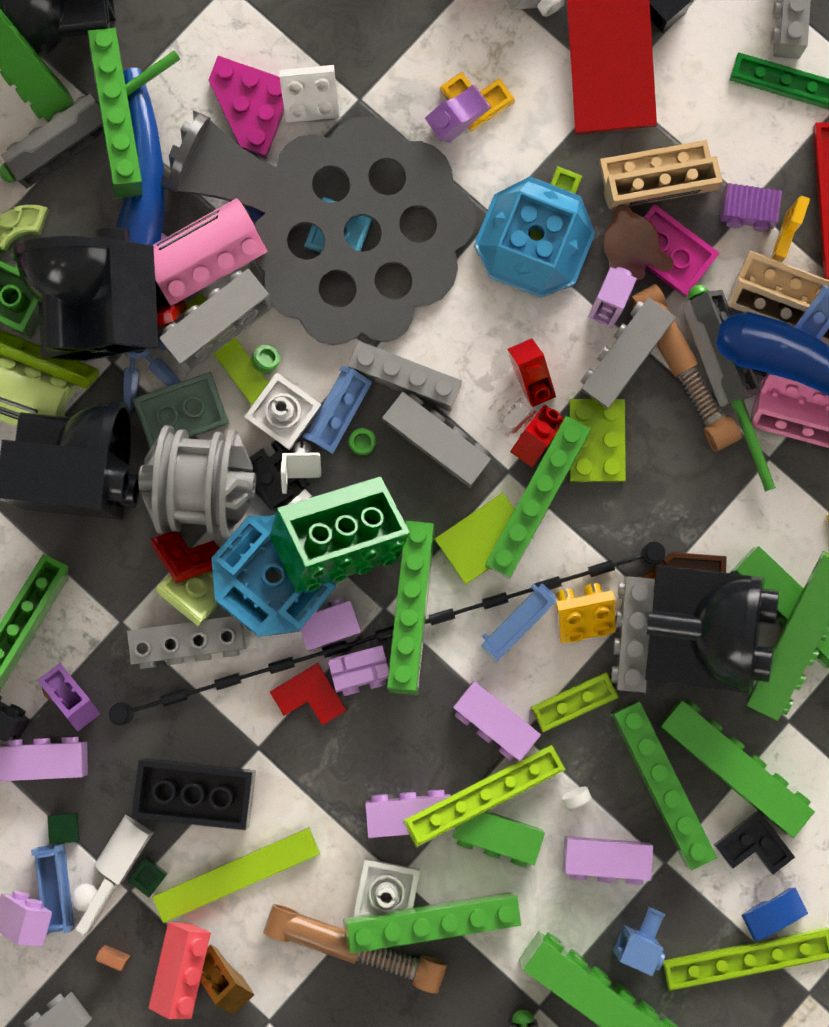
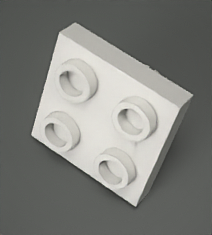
[279,65,340,123]
[244,373,322,451]
[353,858,420,917]

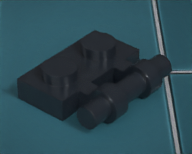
[245,441,310,510]

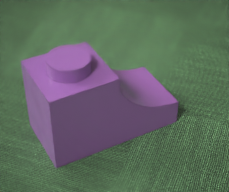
[425,85,491,142]
[37,663,100,732]

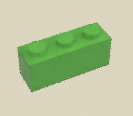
[452,811,545,868]

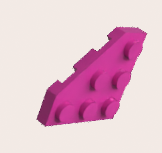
[208,56,284,159]

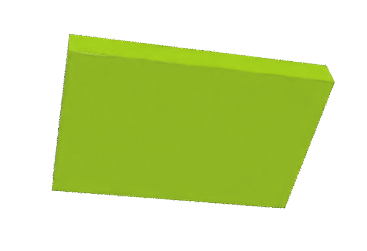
[434,493,534,585]

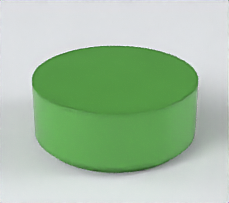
[251,345,280,373]
[349,428,376,457]

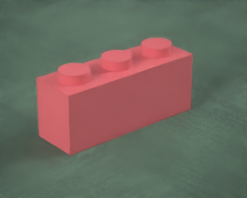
[149,922,211,1019]

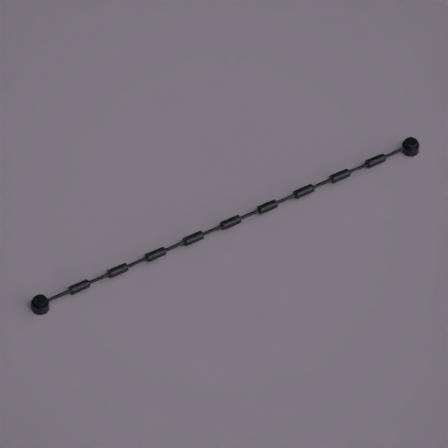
[109,542,666,725]

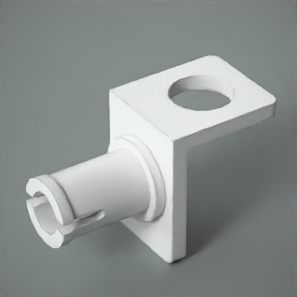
[281,441,321,494]

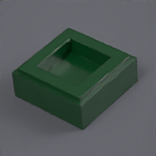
[47,812,80,845]
[127,857,168,898]

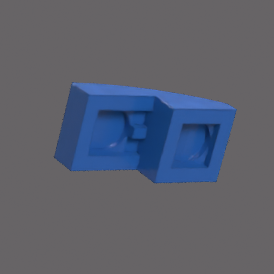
[741,888,809,941]

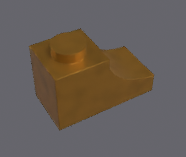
[200,945,255,1015]

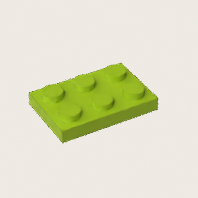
[569,399,626,482]

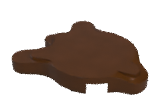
[603,205,674,280]

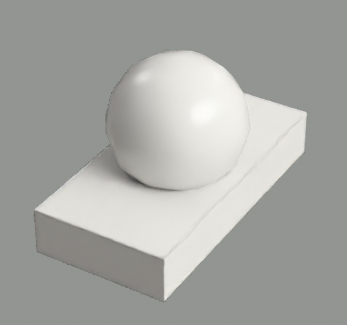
[71,877,117,935]

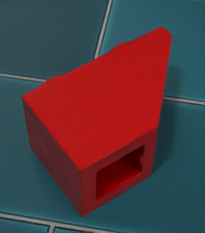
[507,338,556,408]
[510,404,565,468]

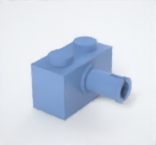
[613,907,665,976]

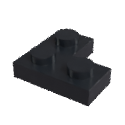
[713,810,795,874]

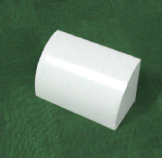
[95,814,154,885]

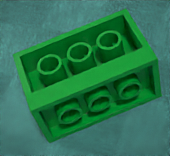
[270,476,410,593]

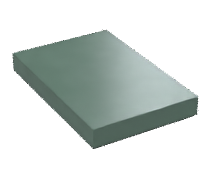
[132,372,230,448]

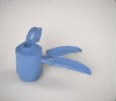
[123,335,181,411]

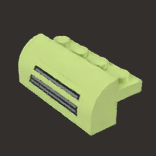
[0,355,77,426]

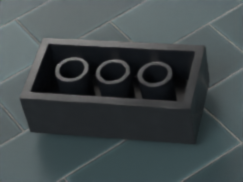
[132,758,256,830]

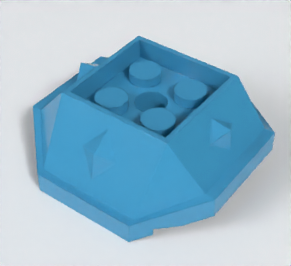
[474,177,595,298]
[212,515,336,638]

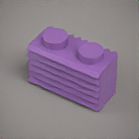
[719,183,782,232]

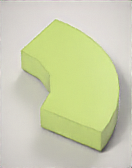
[0,205,49,252]

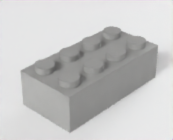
[159,269,273,375]

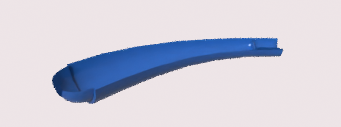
[116,68,165,245]
[716,311,829,395]

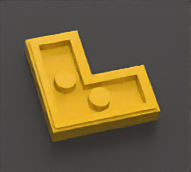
[440,72,515,132]
[771,196,810,262]

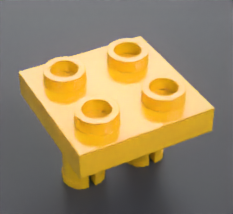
[556,583,616,644]

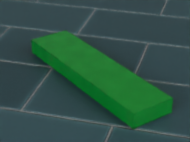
[729,52,829,110]

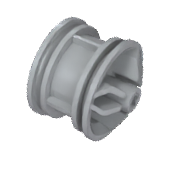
[139,426,256,538]

